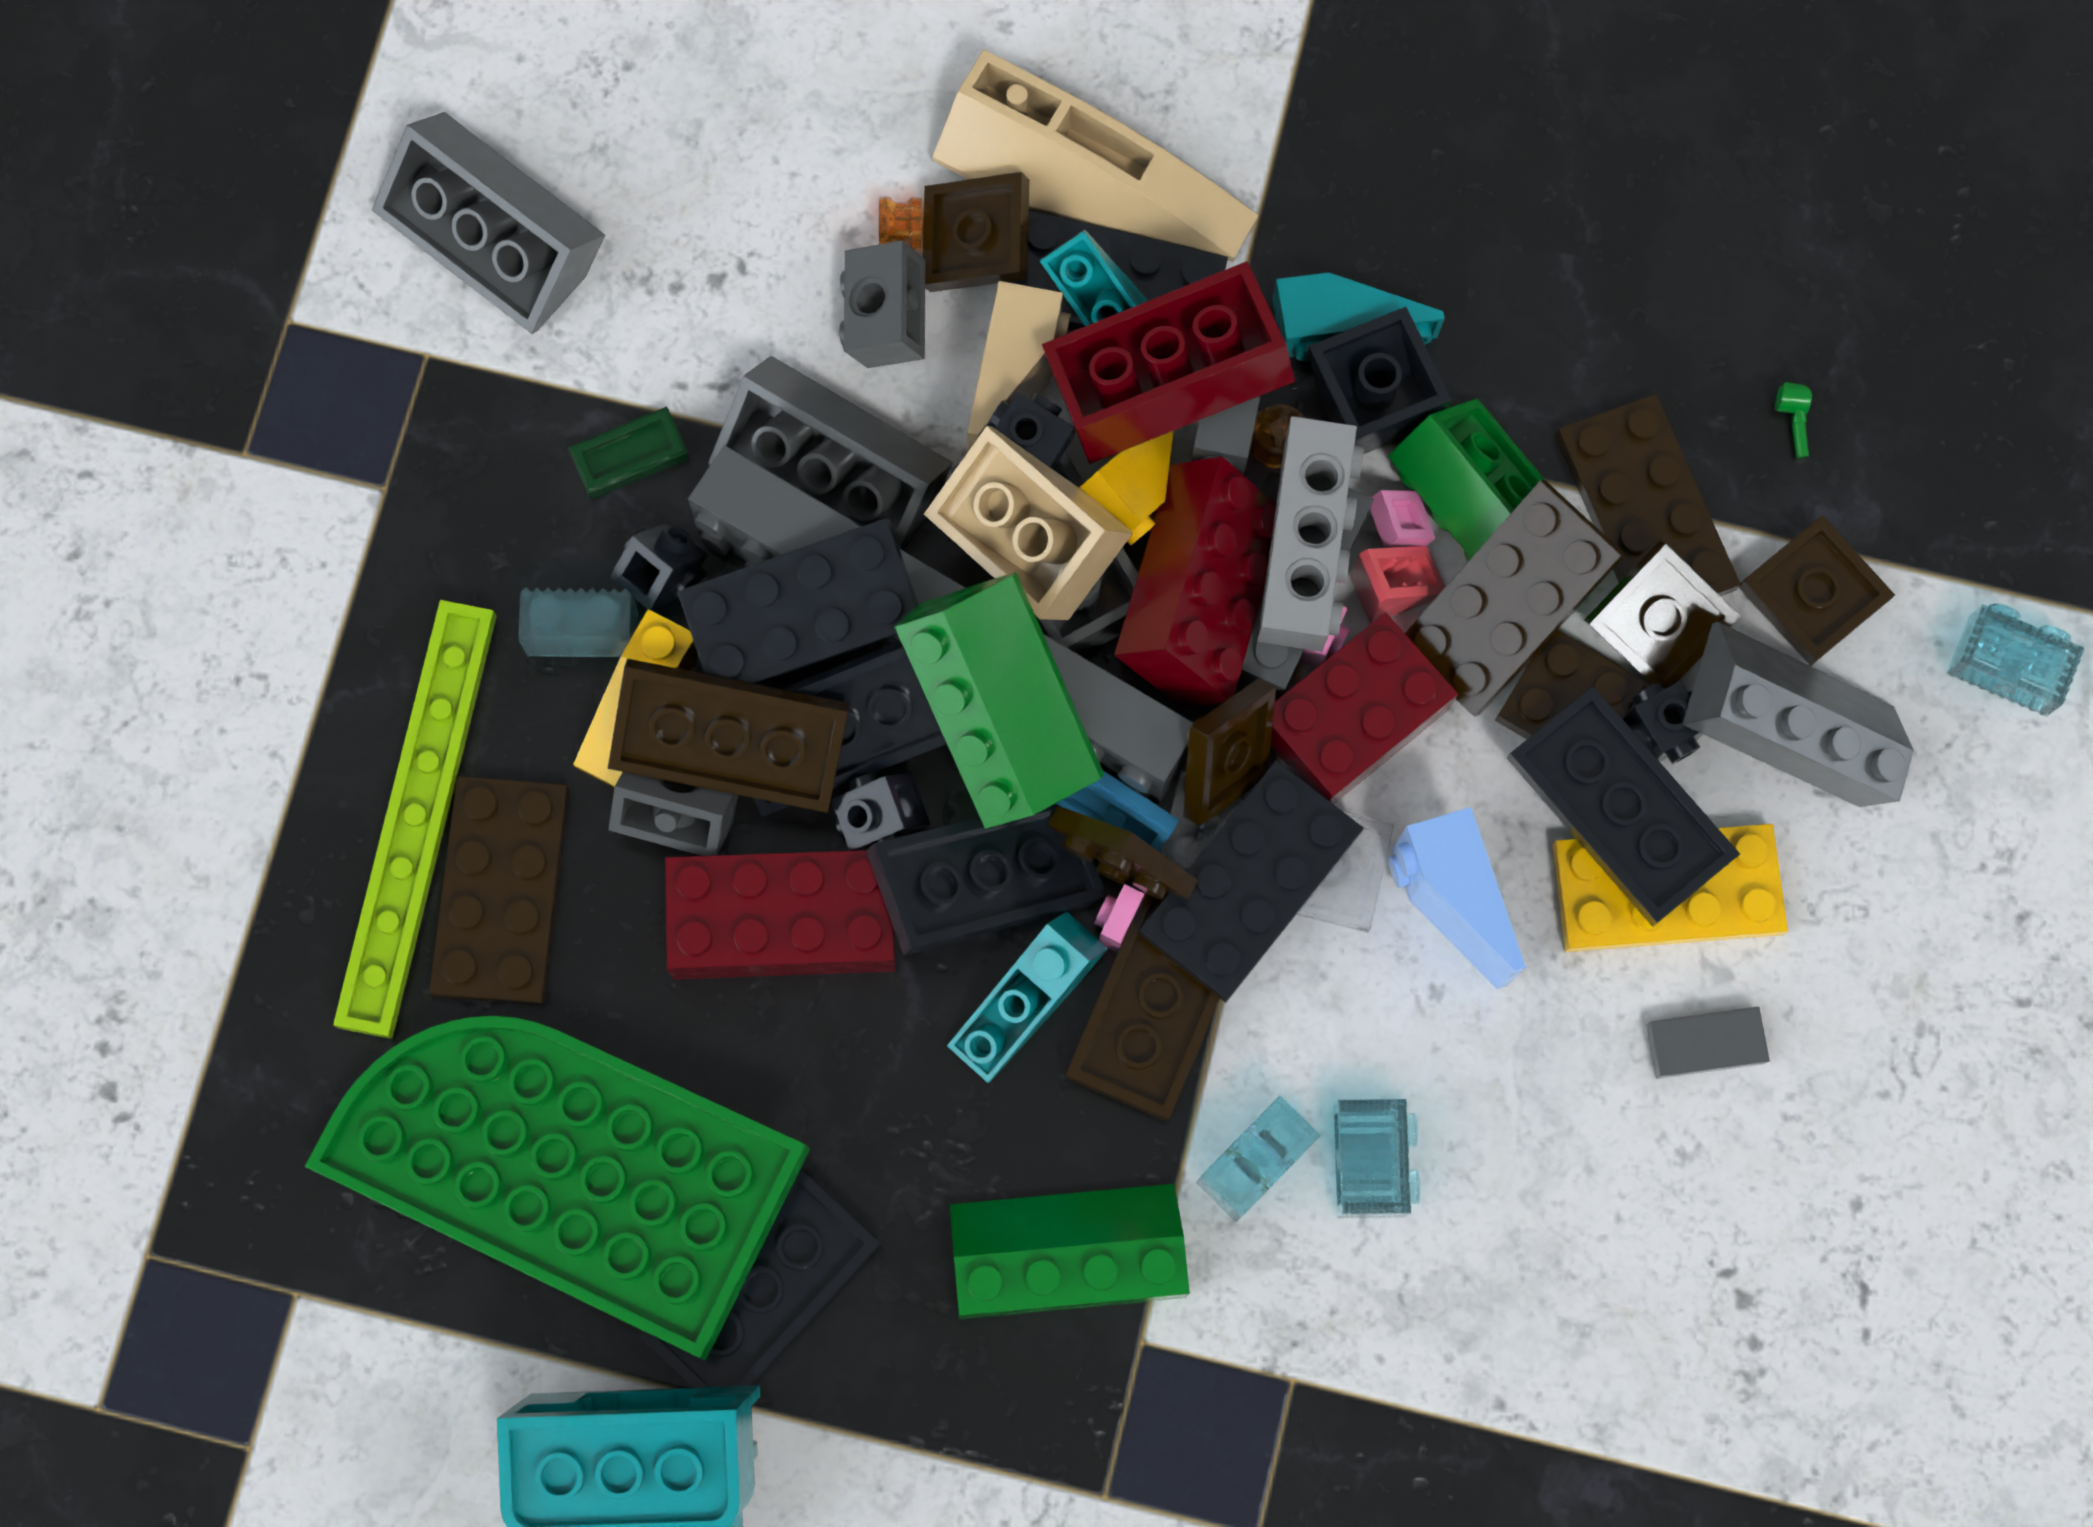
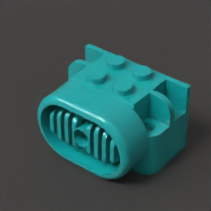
[497,1385,760,1527]

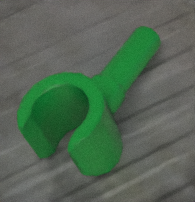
[1775,382,1812,459]

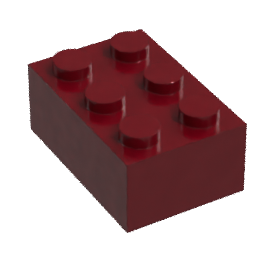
[1270,612,1458,804]

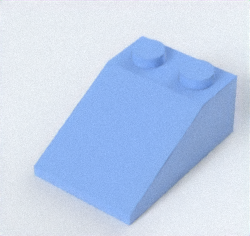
[1388,807,1526,989]

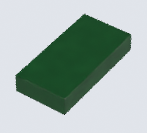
[568,407,689,500]

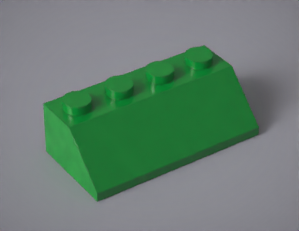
[1388,398,1545,561]
[895,572,1104,829]
[950,1184,1190,1319]

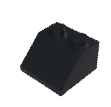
[1308,307,1452,454]

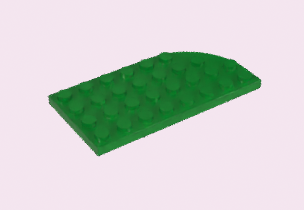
[305,1016,810,1361]

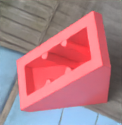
[1350,546,1445,624]

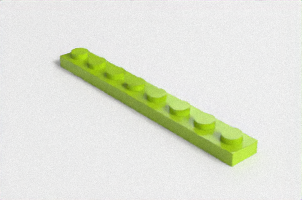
[333,600,497,1039]

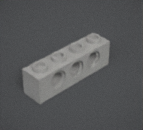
[1257,416,1364,652]

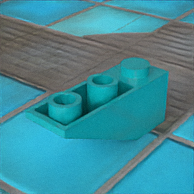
[1040,230,1148,326]
[1272,273,1445,361]
[947,912,1108,1083]

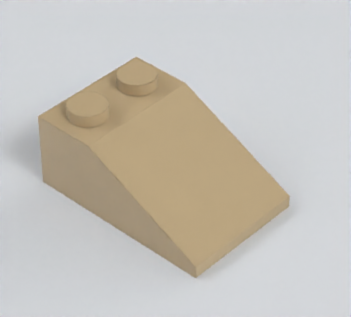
[967,281,1071,451]
[924,426,1133,620]

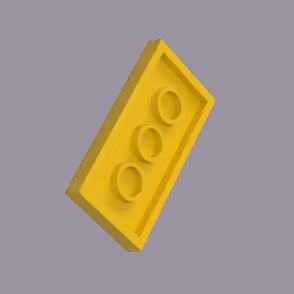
[1552,824,1788,953]

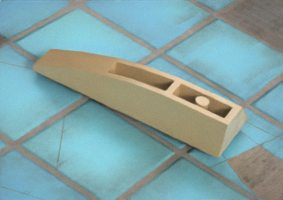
[933,49,1259,262]

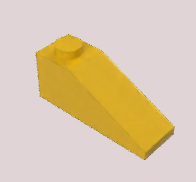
[1079,431,1174,545]
[573,609,698,788]

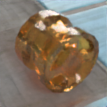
[879,197,922,250]
[1251,404,1304,469]

